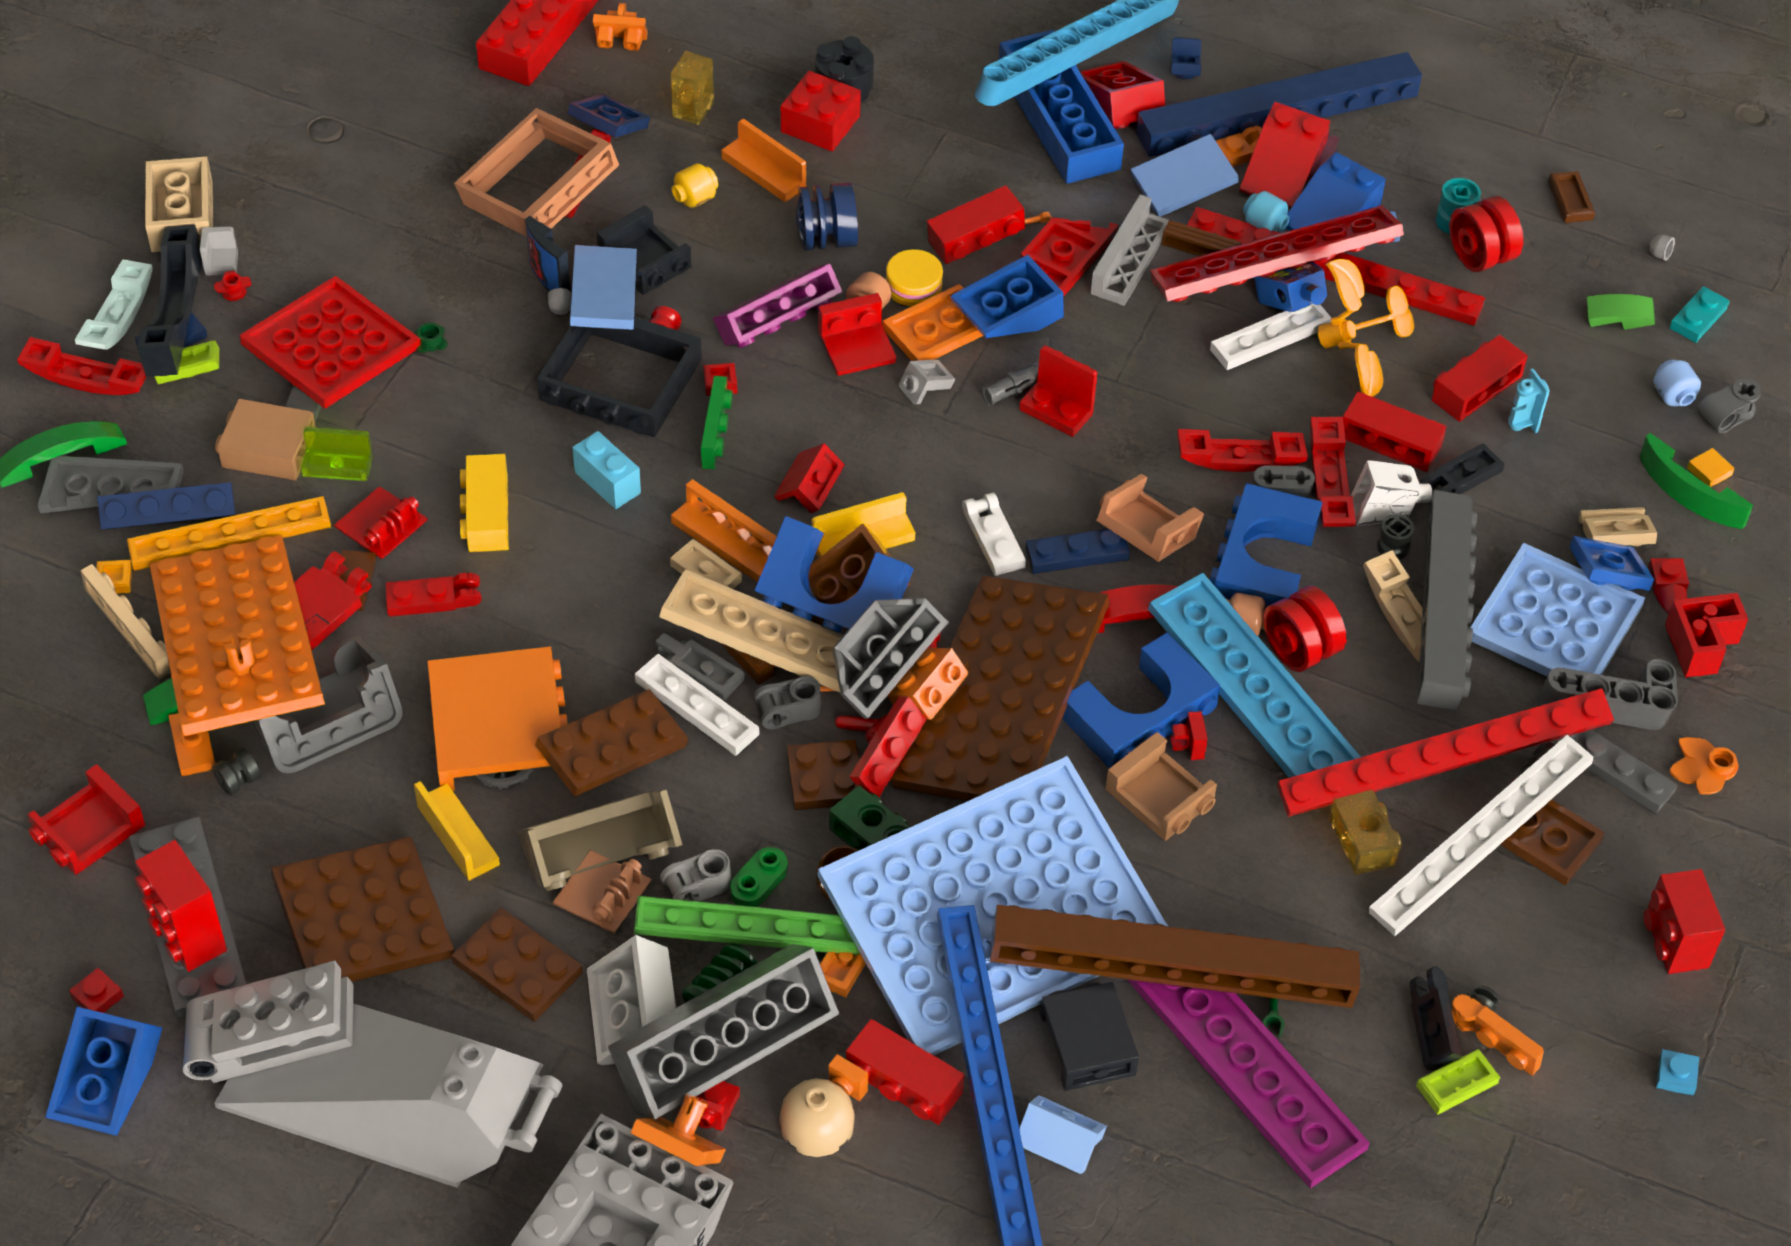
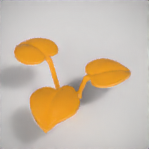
[1318,259,1414,397]

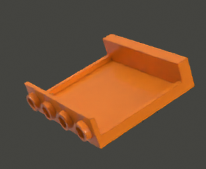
[428,646,568,791]

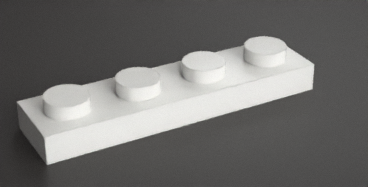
[1210,304,1331,370]
[635,654,759,756]

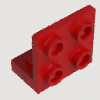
[818,293,896,376]
[1019,345,1098,437]

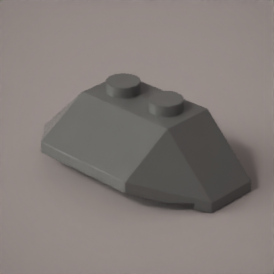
[832,598,949,719]

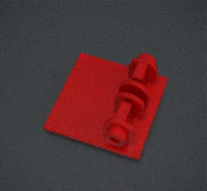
[334,486,428,559]

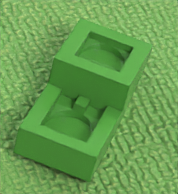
[1587,294,1655,330]

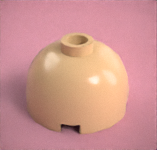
[779,1078,855,1157]

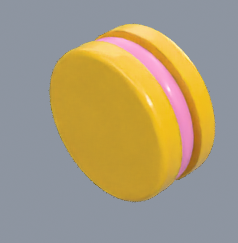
[886,249,943,307]

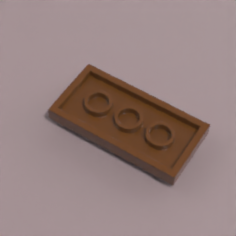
[535,689,689,797]

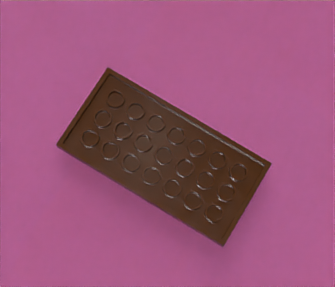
[891,575,1110,801]

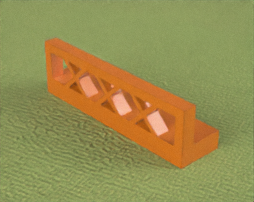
[671,479,777,582]

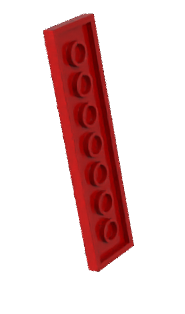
[1150,205,1404,302]

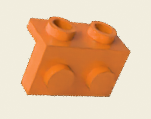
[887,648,968,720]

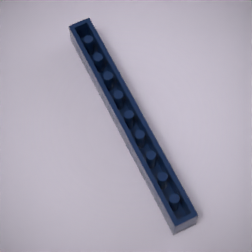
[1136,52,1422,157]

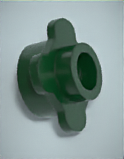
[414,322,448,353]

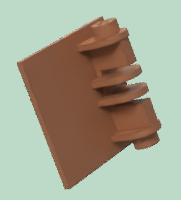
[553,850,652,934]

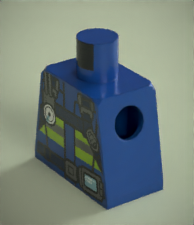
[1254,261,1327,312]

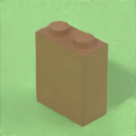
[215,399,317,481]

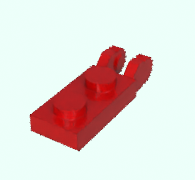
[386,572,482,617]

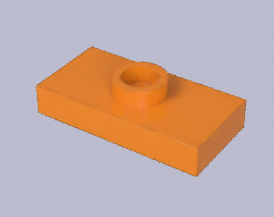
[168,713,215,777]

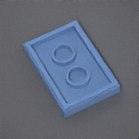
[1131,134,1238,217]

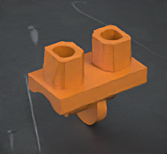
[593,3,648,51]

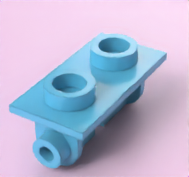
[1508,368,1550,434]

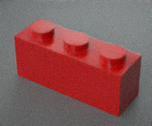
[927,185,1025,264]
[1431,334,1528,422]
[1343,391,1447,472]
[846,1019,965,1125]

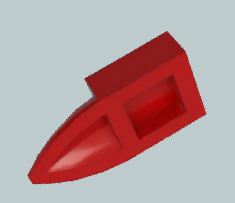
[1648,558,1689,614]

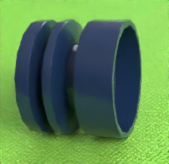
[796,183,858,250]

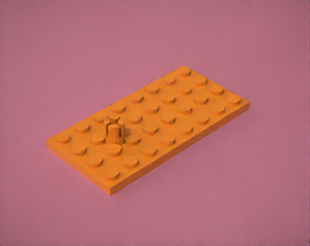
[149,535,325,736]

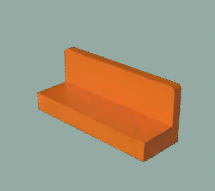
[721,119,806,203]

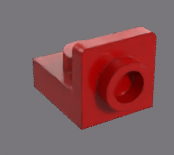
[696,1081,740,1131]

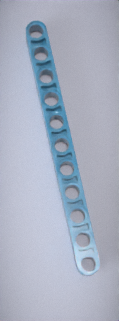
[974,0,1179,106]

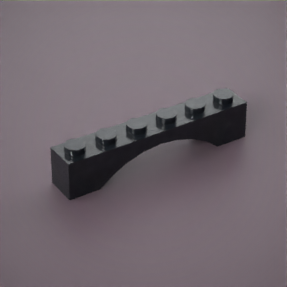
[137,225,202,377]

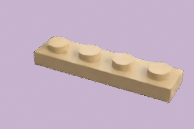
[80,564,170,680]

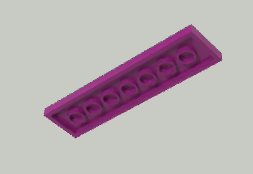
[1126,979,1370,1189]

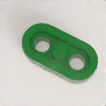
[730,847,788,907]

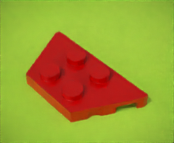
[1021,217,1119,297]

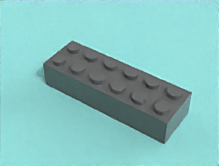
[608,944,839,1120]

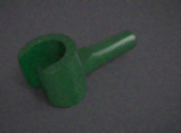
[1263,998,1285,1038]

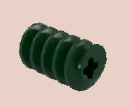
[682,943,758,1003]

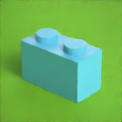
[573,431,641,509]

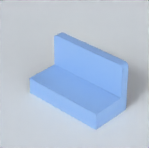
[1019,1095,1107,1174]

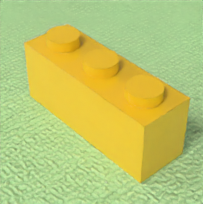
[460,454,509,552]

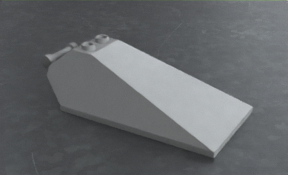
[214,1003,563,1188]

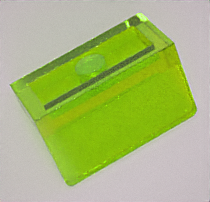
[301,427,373,481]

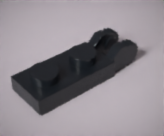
[1418,443,1505,504]
[1409,966,1462,1072]

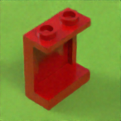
[27,764,146,875]

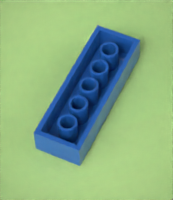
[999,29,1124,184]

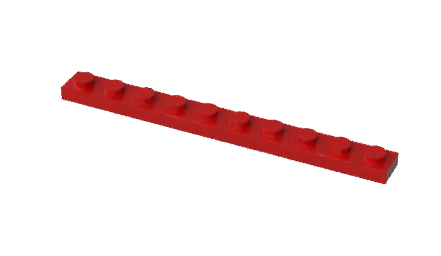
[1187,207,1486,326]
[1276,688,1614,817]

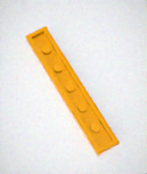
[127,496,331,571]

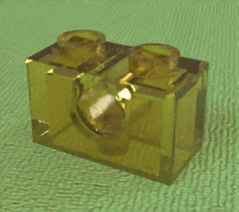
[671,51,714,125]
[1329,790,1402,875]

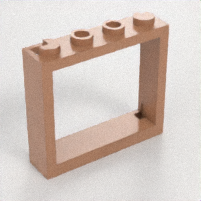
[454,108,619,237]

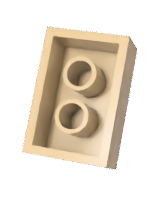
[145,157,213,252]

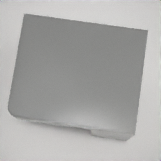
[200,227,238,276]

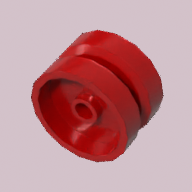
[1449,196,1523,272]
[1263,585,1347,673]

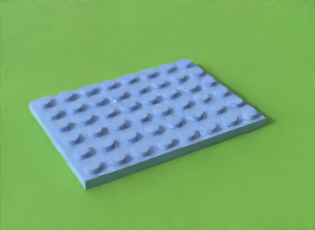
[817,756,1168,1055]

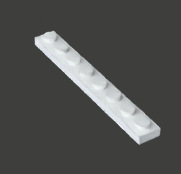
[1369,735,1593,936]

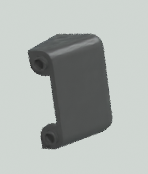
[248,635,403,774]

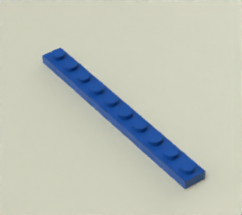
[937,905,1043,1246]

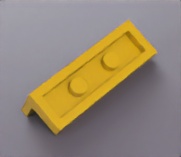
[812,492,915,558]
[414,781,500,881]

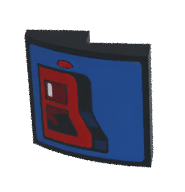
[525,216,571,291]

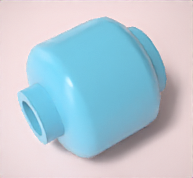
[1243,191,1290,232]

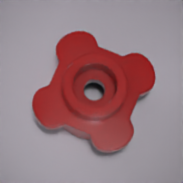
[214,270,252,301]

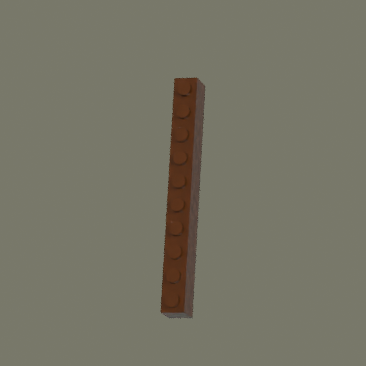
[990,905,1360,1008]

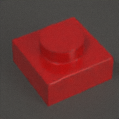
[69,968,124,1013]

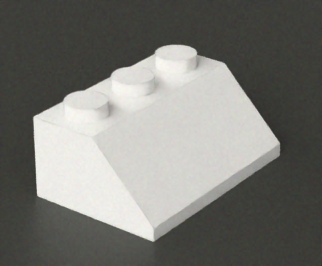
[587,935,676,1065]

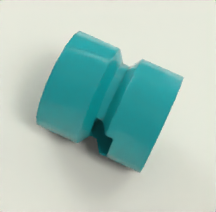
[1435,178,1481,234]

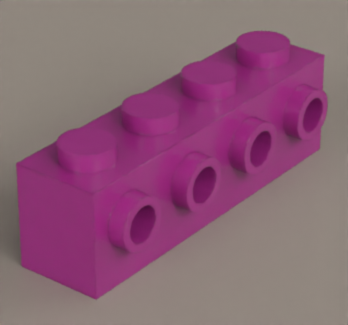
[713,263,843,348]

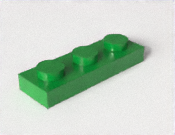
[701,376,733,470]

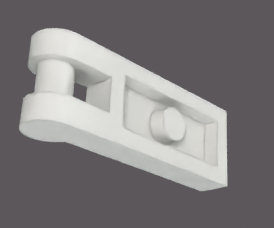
[962,492,1026,576]

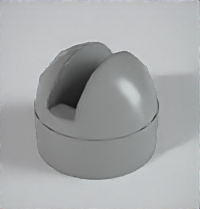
[1649,234,1675,261]
[548,288,572,315]

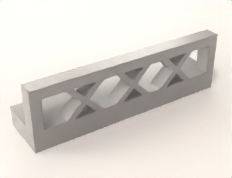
[1091,194,1169,306]

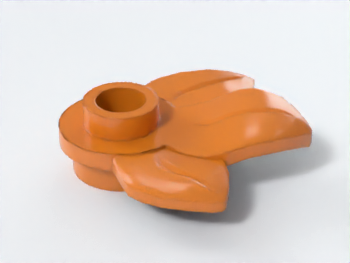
[1669,737,1739,794]

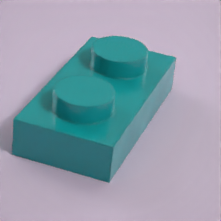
[1669,286,1730,343]

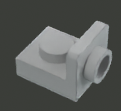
[899,360,955,405]

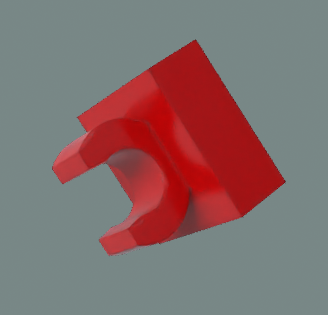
[1170,711,1208,760]

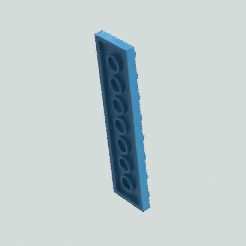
[1148,573,1361,778]

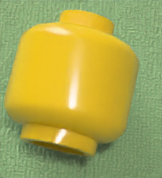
[671,163,718,208]

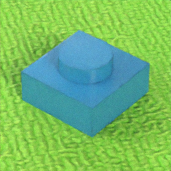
[1656,1049,1699,1096]

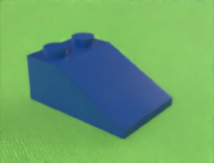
[1285,152,1386,231]
[951,255,1064,338]
[45,1007,162,1135]

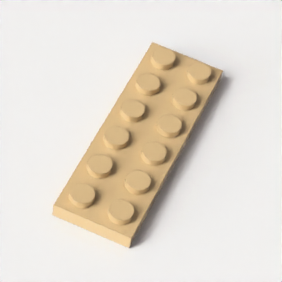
[659,569,843,692]

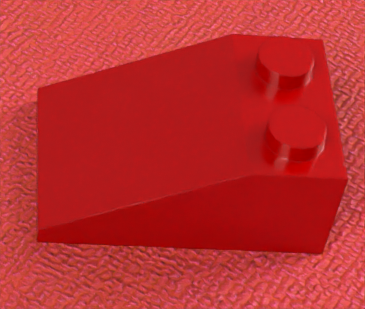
[1079,61,1165,129]
[1239,101,1330,209]

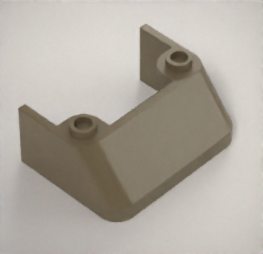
[517,790,683,891]

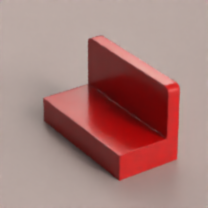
[774,443,845,513]

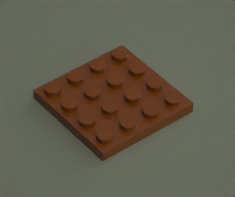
[271,837,454,982]

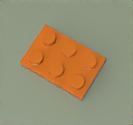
[883,284,983,361]

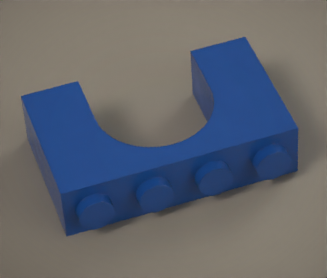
[1210,483,1322,608]
[754,516,914,633]
[1062,632,1220,769]

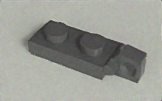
[656,633,745,701]

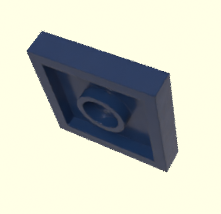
[567,94,650,137]

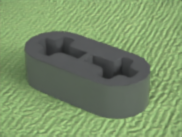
[1252,466,1315,498]

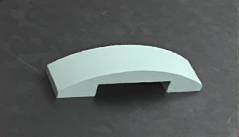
[75,259,153,350]

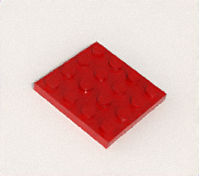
[240,276,421,409]

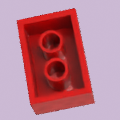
[135,840,227,972]

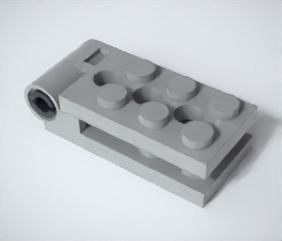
[183,961,354,1083]

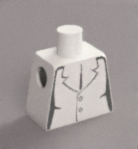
[1351,461,1432,526]

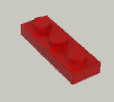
[849,697,927,797]

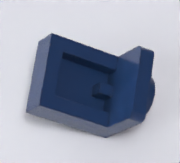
[1170,37,1202,79]

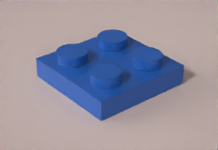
[1569,536,1654,591]

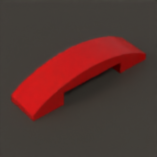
[17,337,146,395]
[1310,417,1356,527]
[1177,429,1308,472]
[1097,584,1178,633]

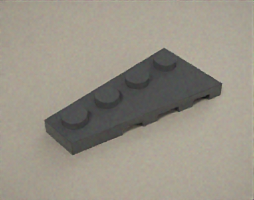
[38,456,184,514]

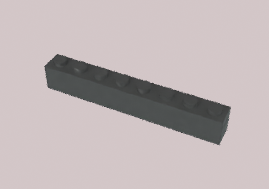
[1417,490,1478,711]

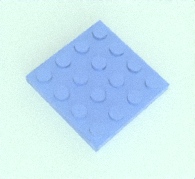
[1470,543,1645,676]

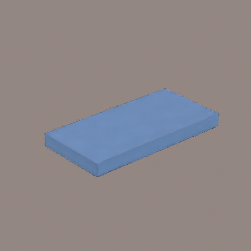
[570,245,637,330]

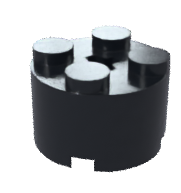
[815,36,874,103]

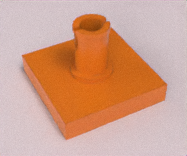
[630,1094,726,1166]

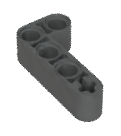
[1537,659,1678,730]

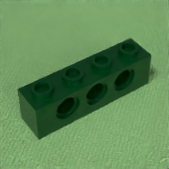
[829,785,910,850]

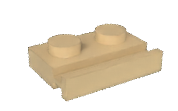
[1579,507,1657,546]

